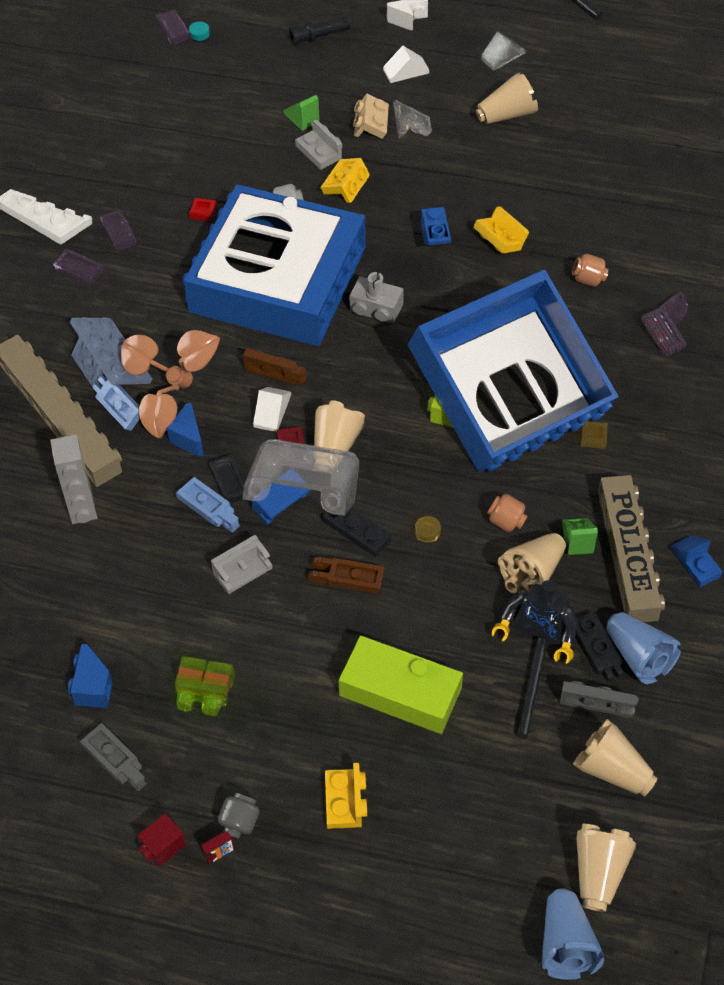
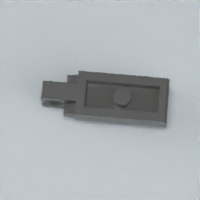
[80,723,147,791]

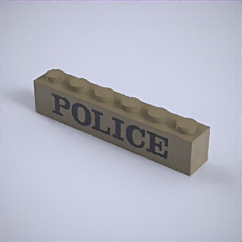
[598,475,665,622]

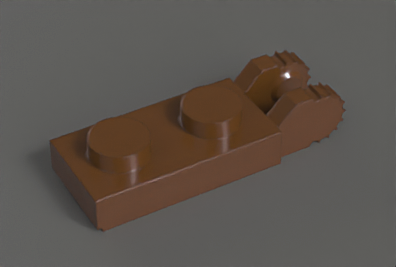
[308,557,385,594]

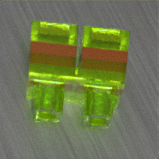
[175,656,235,716]

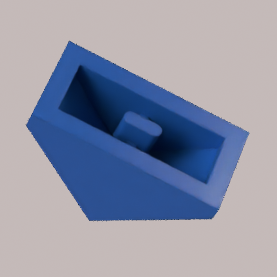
[167,403,204,457]

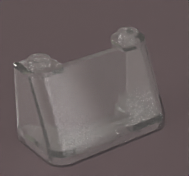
[242,440,359,516]

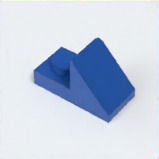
[669,536,723,588]

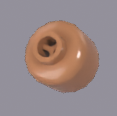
[572,254,608,287]
[487,494,527,532]

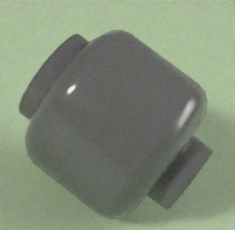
[217,793,260,839]

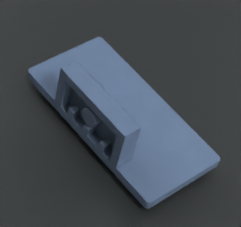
[70,317,152,386]

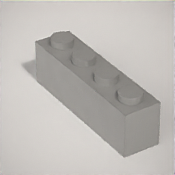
[50,434,98,524]

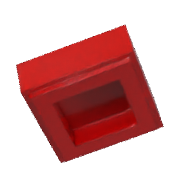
[189,198,217,222]

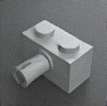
[350,272,404,324]

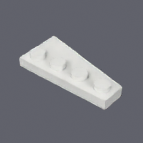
[0,189,92,244]

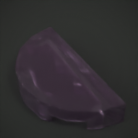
[649,291,688,326]

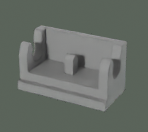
[211,535,273,594]

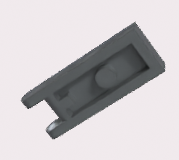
[560,681,638,717]

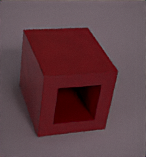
[137,813,186,867]

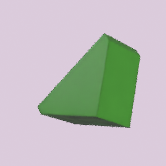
[283,95,319,131]
[562,518,598,555]

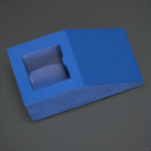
[421,207,451,245]
[68,644,113,708]

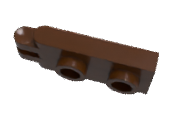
[243,348,307,384]

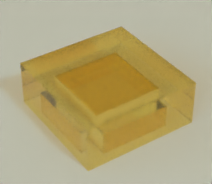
[581,421,608,449]

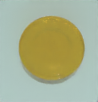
[415,516,441,542]

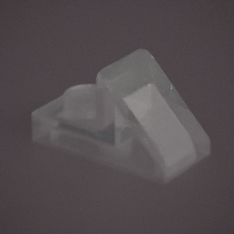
[393,100,432,139]

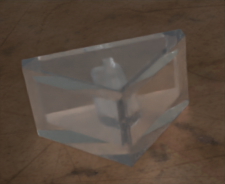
[481,32,526,70]

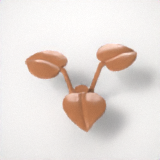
[121,330,220,438]

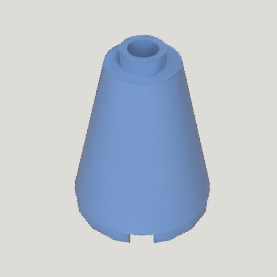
[606,612,681,684]
[542,889,604,980]

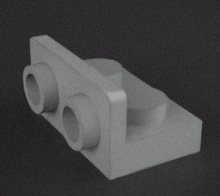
[295,120,342,170]

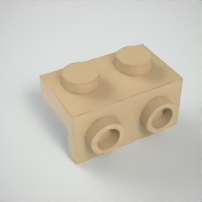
[353,94,389,139]

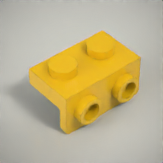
[473,207,529,253]

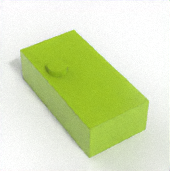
[339,635,463,734]

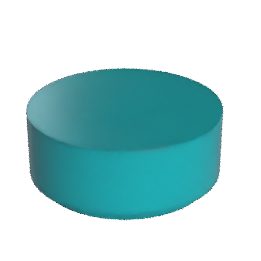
[189,22,210,41]

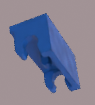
[251,470,310,524]

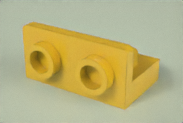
[320,158,369,203]
[325,763,367,829]

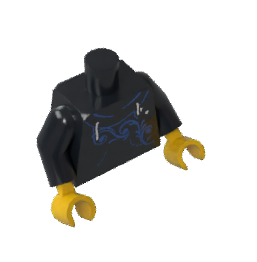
[492,580,578,664]

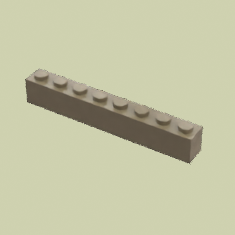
[0,335,122,487]

